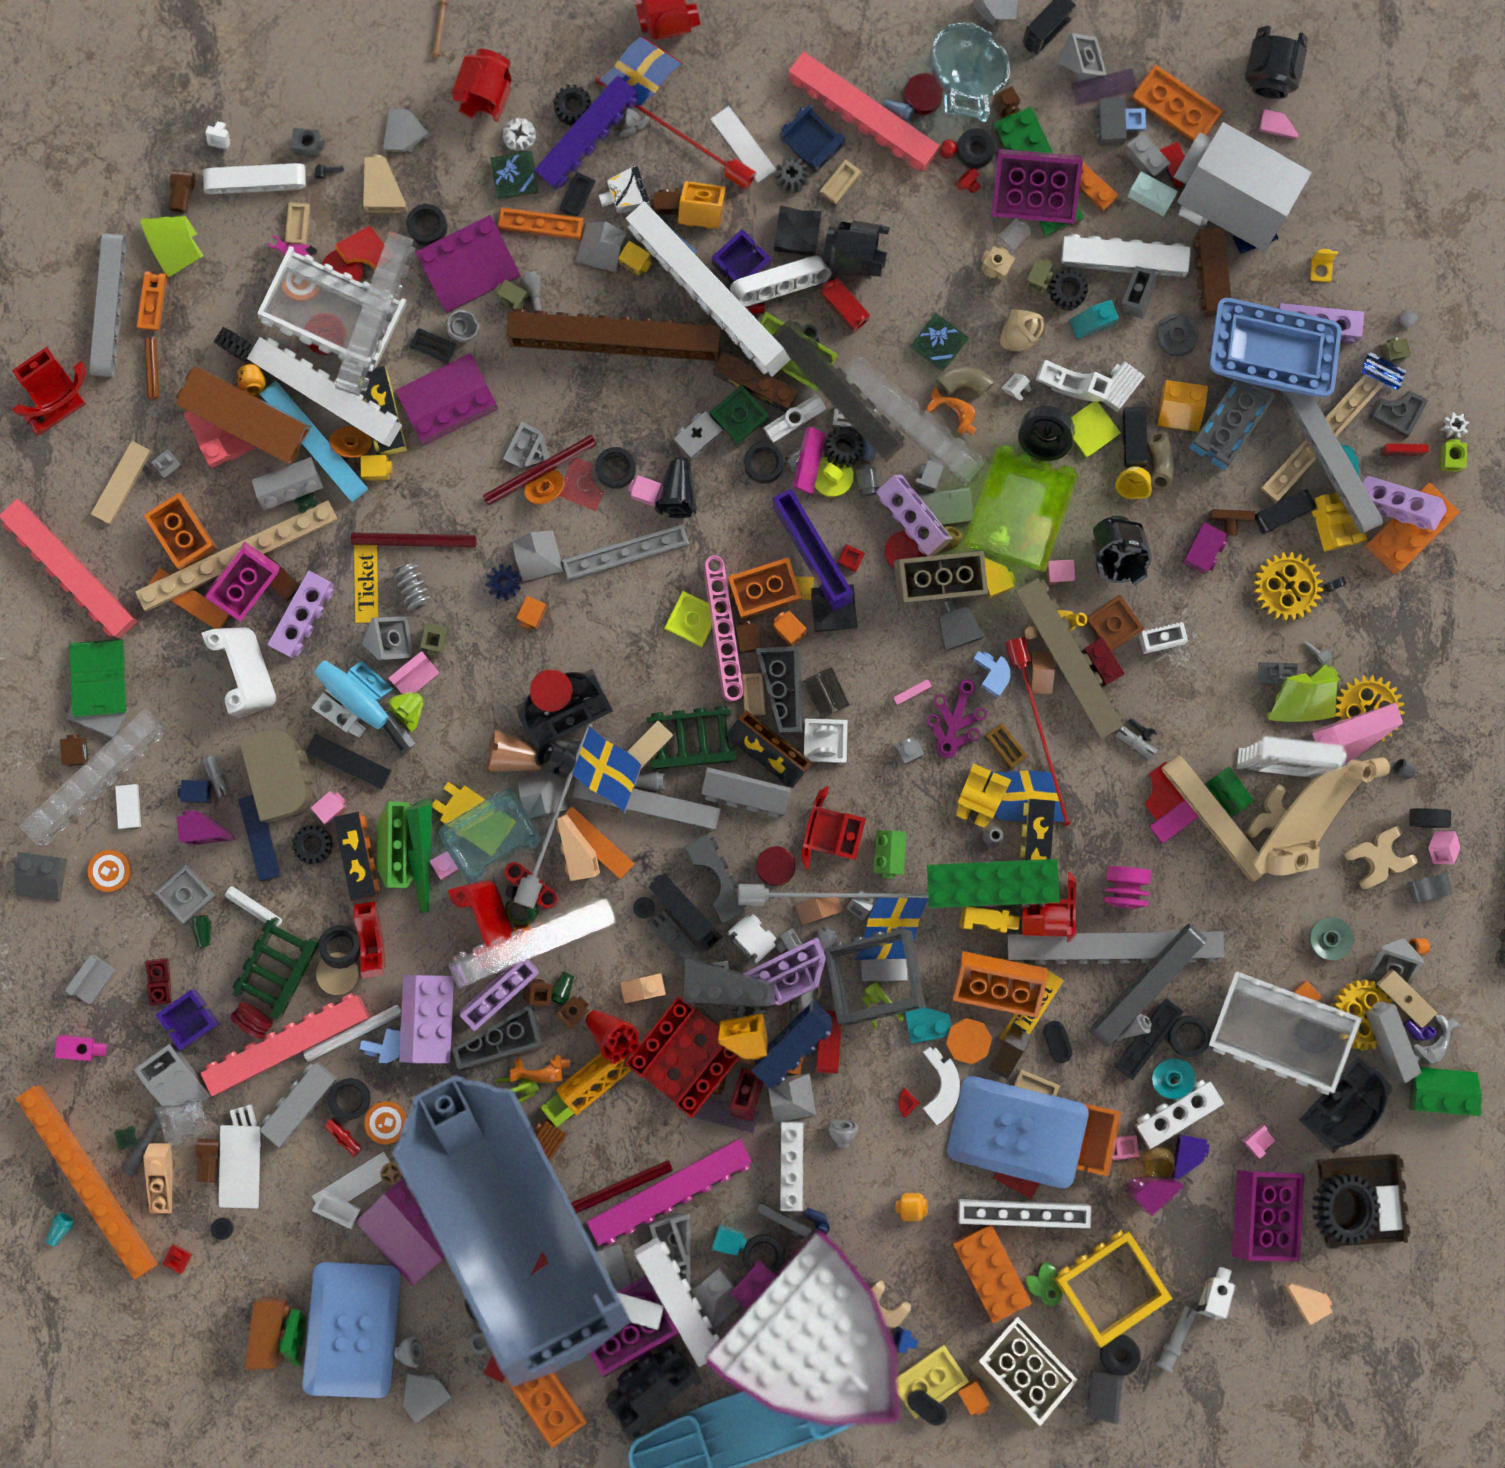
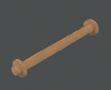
[431,0,449,59]

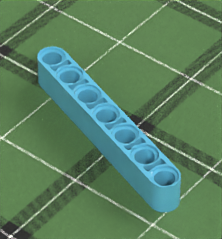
[260,380,369,503]

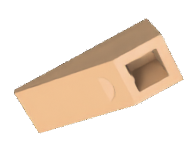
[556,814,600,881]
[143,1143,173,1213]

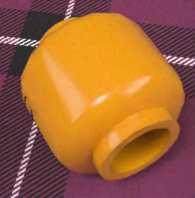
[236,363,266,396]
[896,1193,928,1222]

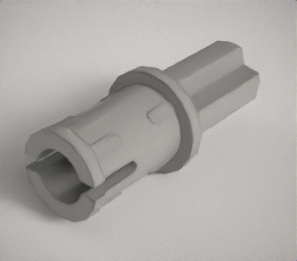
[202,755,230,798]

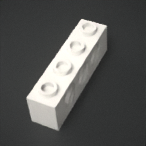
[1134,1079,1224,1149]
[780,1121,803,1211]

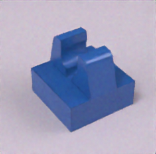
[892,1326,919,1354]

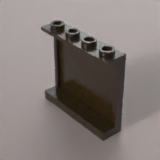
[1317,1153,1410,1249]

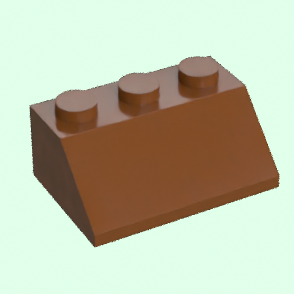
[245,1297,290,1369]

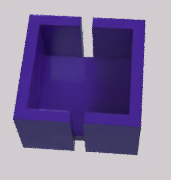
[712,229,771,284]
[156,989,221,1050]

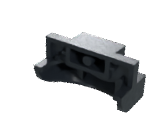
[516,669,613,749]
[1299,1057,1393,1154]
[605,1343,703,1438]

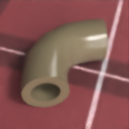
[936,366,995,396]
[1147,431,1174,490]

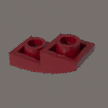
[145,958,172,1006]

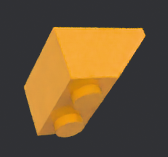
[678,181,726,229]
[1157,380,1208,432]
[719,1013,768,1060]

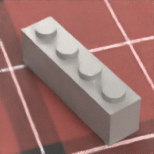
[259,1062,338,1147]

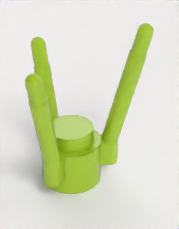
[862,982,904,1029]
[496,1077,540,1103]

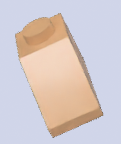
[620,973,666,1004]
[1284,1282,1333,1325]

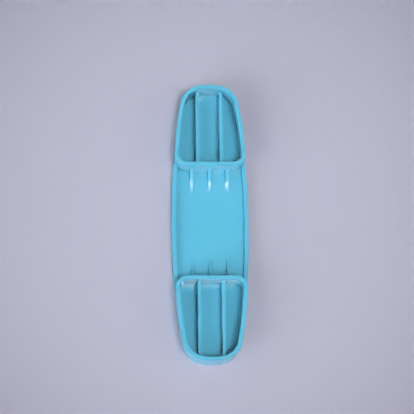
[629,1391,855,1468]

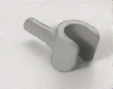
[1303,641,1332,664]

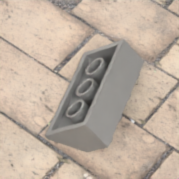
[701,767,791,818]

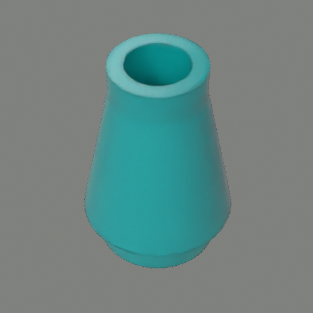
[45,1212,74,1247]

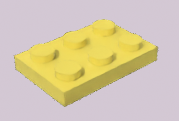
[897,1344,969,1419]

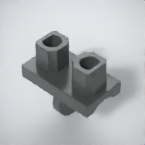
[1258,662,1298,685]

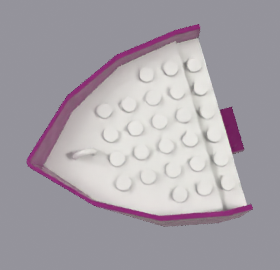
[705,1229,900,1426]

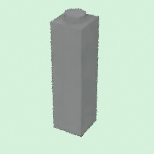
[1366,1001,1421,1083]

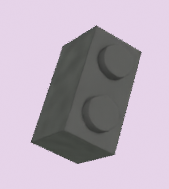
[1094,98,1127,146]
[1121,266,1158,319]

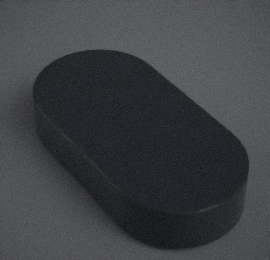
[1043,1021,1072,1063]
[907,1389,947,1426]

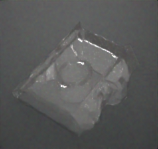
[154,1098,210,1147]

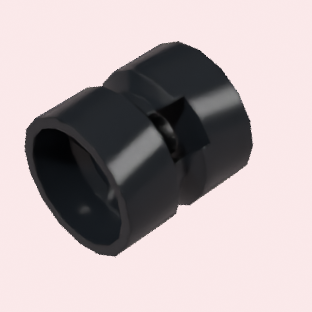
[535,741,576,777]

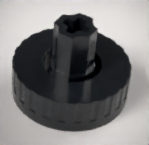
[1018,406,1075,461]

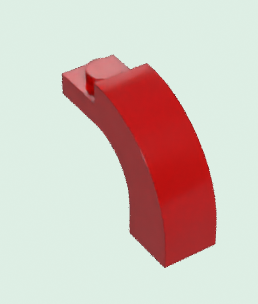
[354,901,386,979]

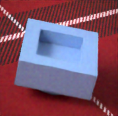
[1125,108,1146,132]

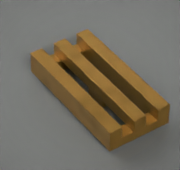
[985,723,1028,769]

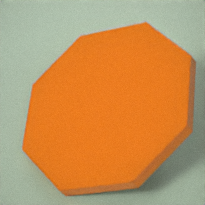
[946,1018,992,1064]

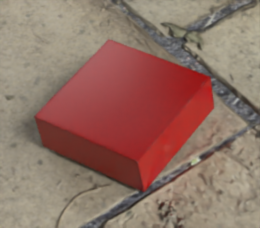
[837,544,865,573]

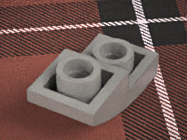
[860,959,907,983]

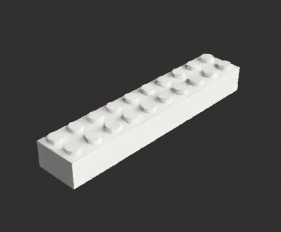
[626,201,790,377]

